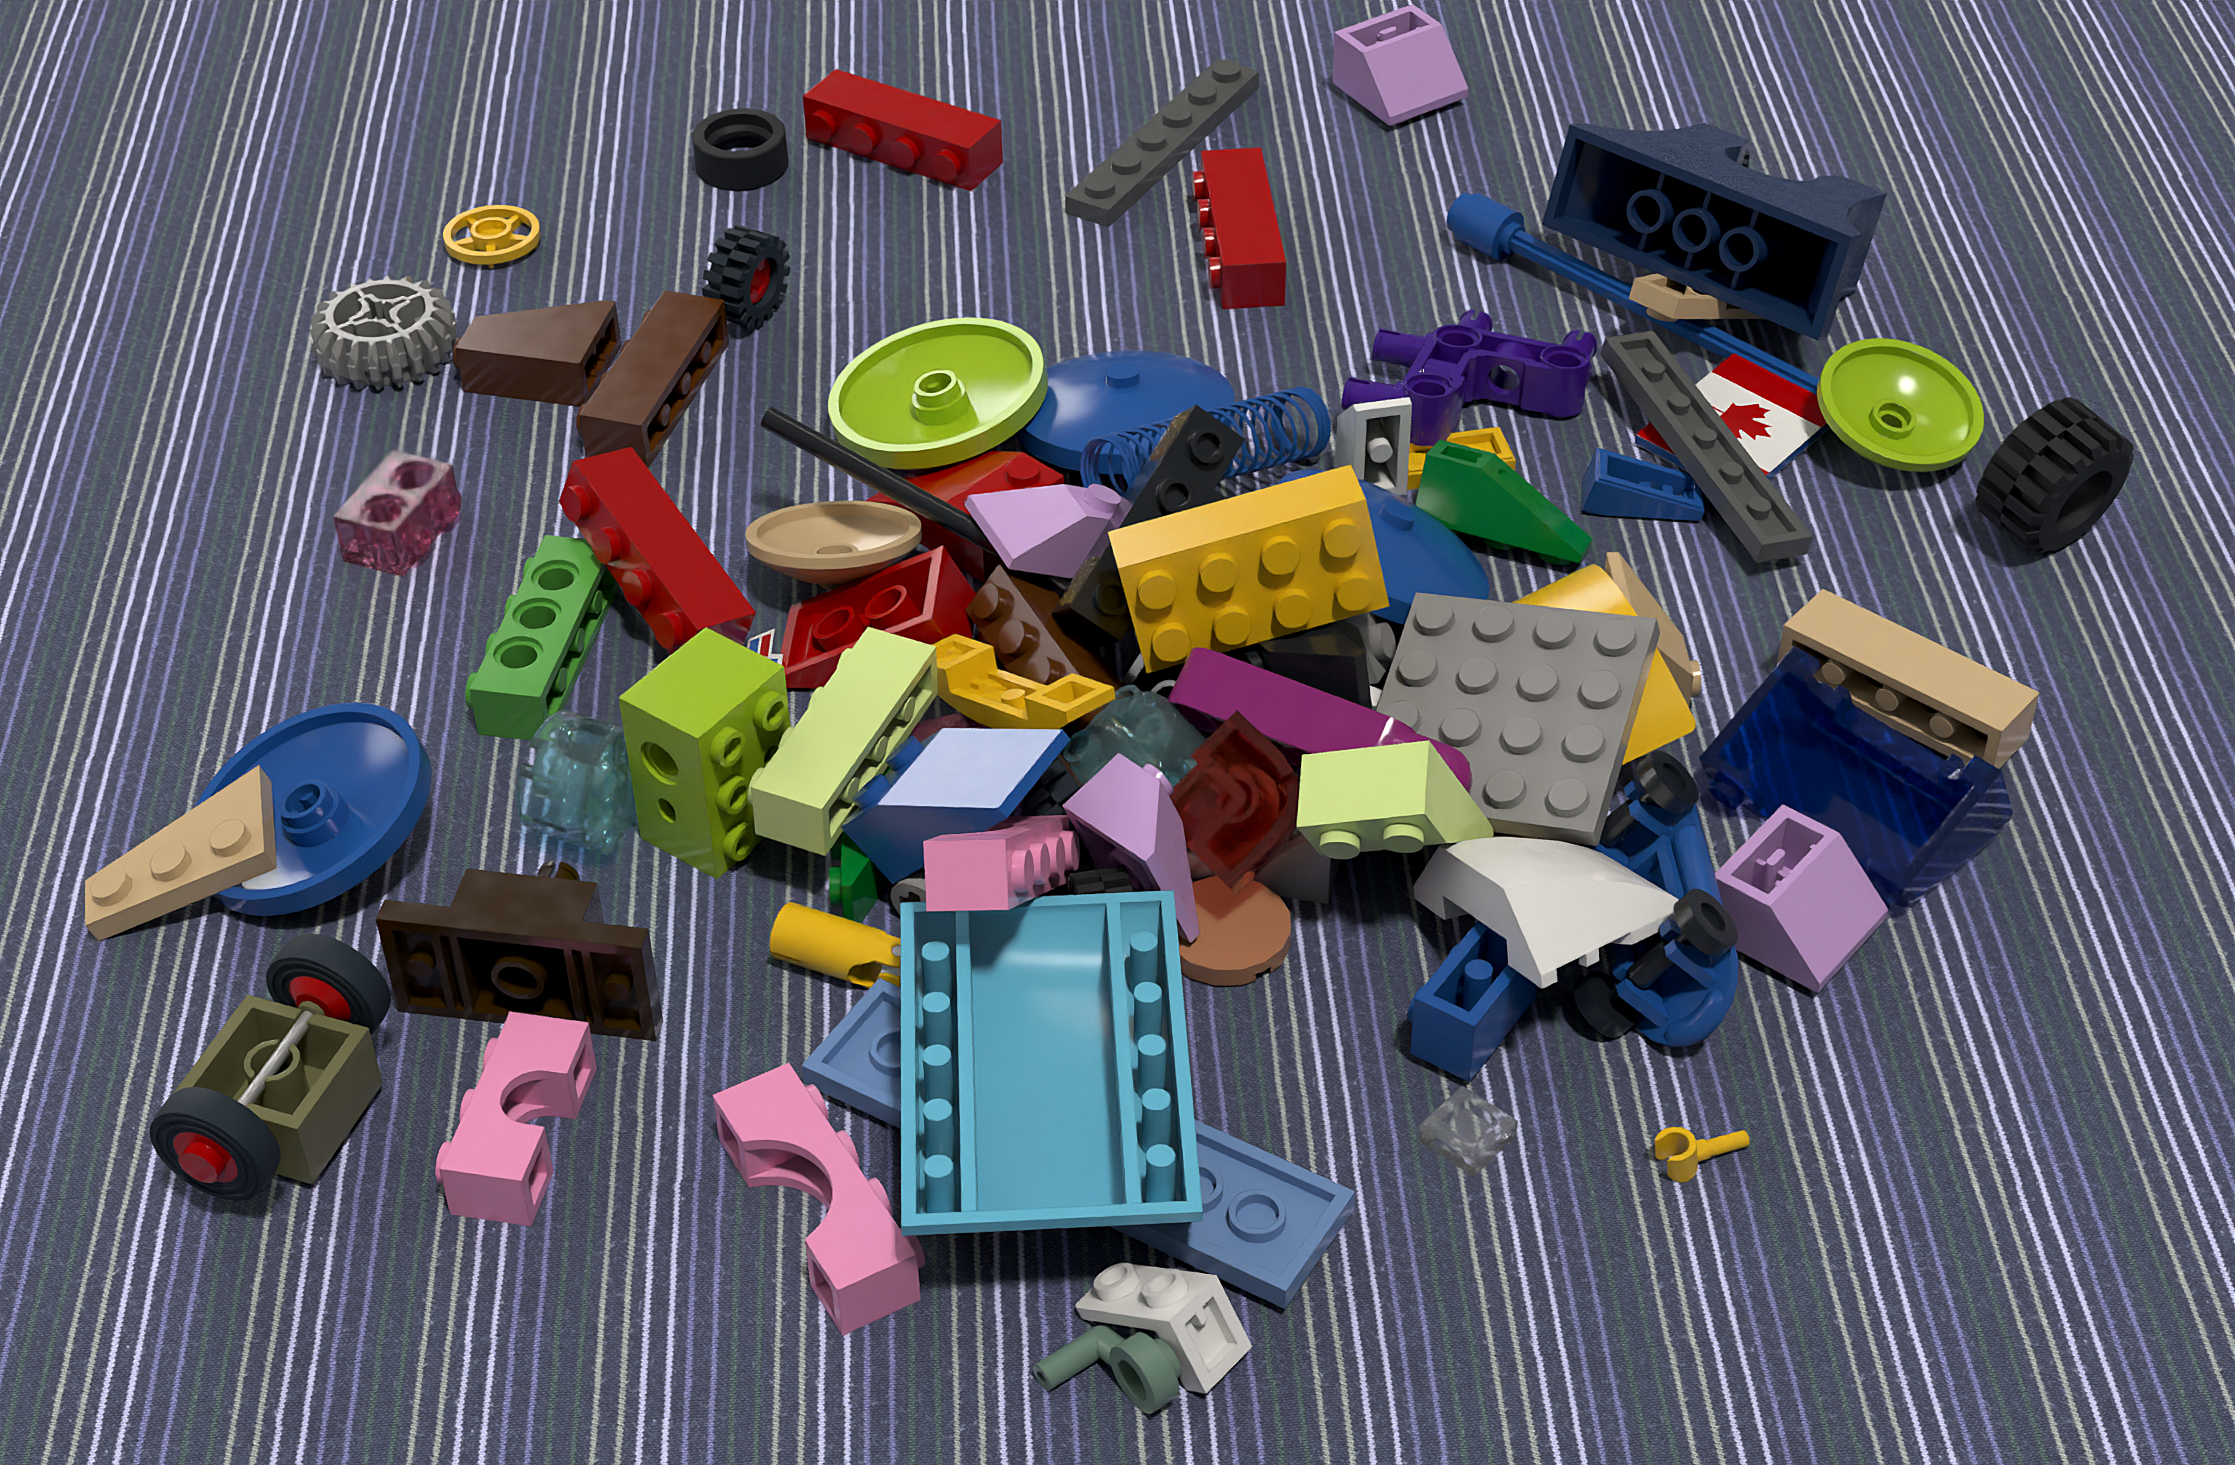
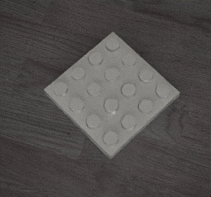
[1376,592,1660,846]

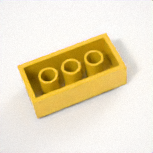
[1108,464,1390,673]

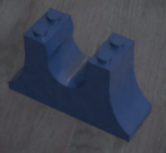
[1542,122,1887,341]

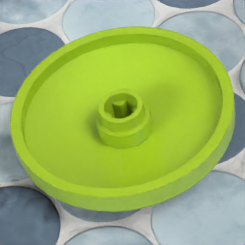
[828,317,1048,469]

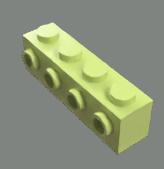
[747,627,938,856]

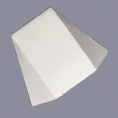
[1413,837,1679,989]

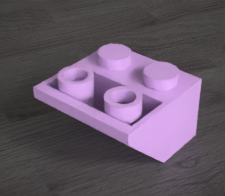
[1332,4,1469,126]
[1715,804,1888,993]

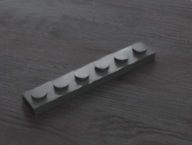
[1065,59,1259,228]
[1601,331,1813,563]

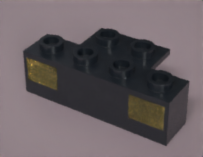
[1051,405,1245,647]

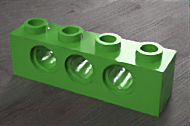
[465,535,619,743]

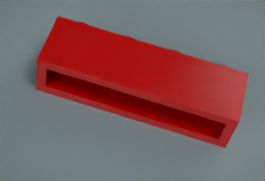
[803,69,1003,191]
[1192,147,1286,309]
[559,447,756,655]

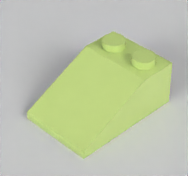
[1296,740,1494,859]

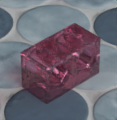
[333,450,461,577]

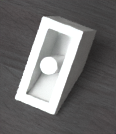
[1335,397,1412,496]

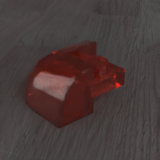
[1169,710,1299,896]

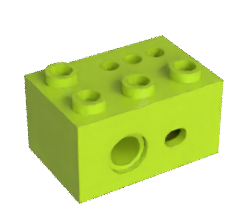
[618,627,791,880]

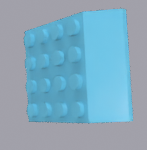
[900,890,1203,1236]

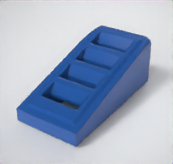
[1581,448,1704,521]

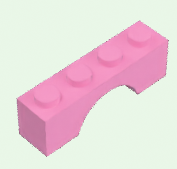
[923,815,1080,912]
[713,1063,925,1336]

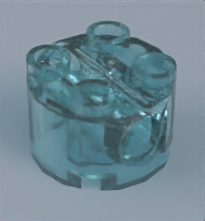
[1063,685,1217,822]
[516,710,638,855]

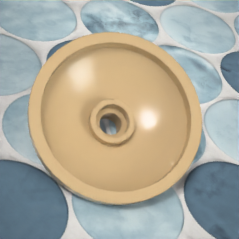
[745,501,922,590]

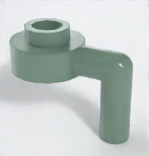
[1033,1325,1182,1414]

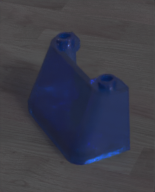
[1699,645,2013,909]

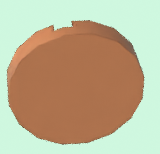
[1178,876,1291,986]

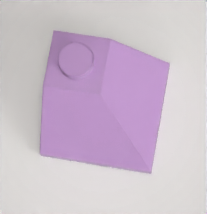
[965,484,1122,578]
[1062,753,1200,943]

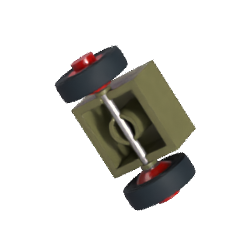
[149,934,391,1201]

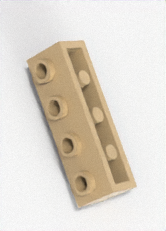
[1776,589,2040,777]

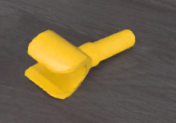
[1655,1127,1750,1183]

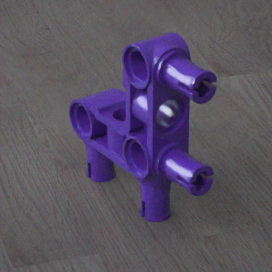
[1341,310,1598,446]

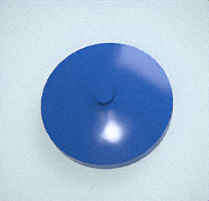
[1016,350,1235,474]
[1278,469,1490,625]
[195,702,432,916]

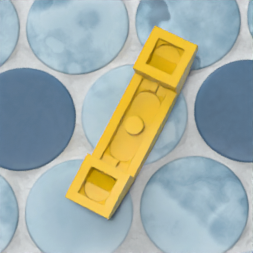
[932,634,1116,729]

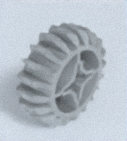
[310,275,458,391]

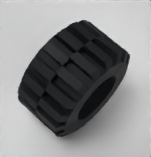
[1975,397,2134,556]

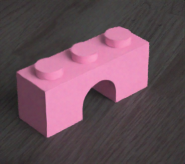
[435,1012,597,1226]

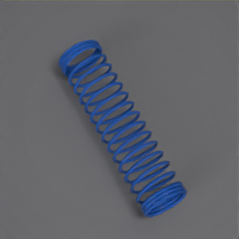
[1080,386,1331,499]

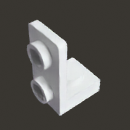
[1075,1262,1252,1394]

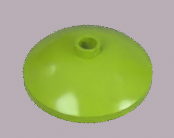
[1817,338,1984,472]

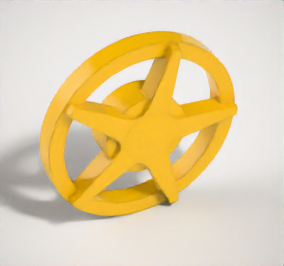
[443,205,541,268]

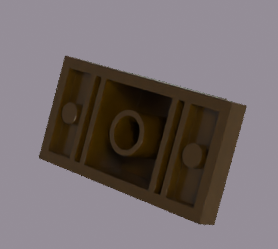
[376,861,663,1041]

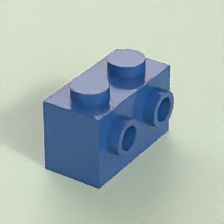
[1407,920,1538,1082]

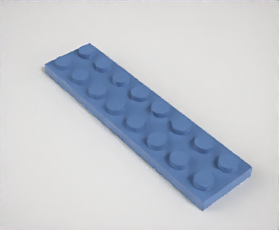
[802,978,1355,1309]

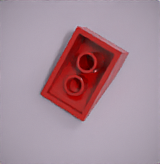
[866,451,1064,584]
[780,546,976,689]

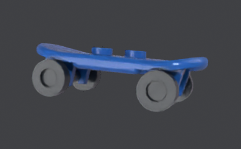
[1554,750,1739,1048]

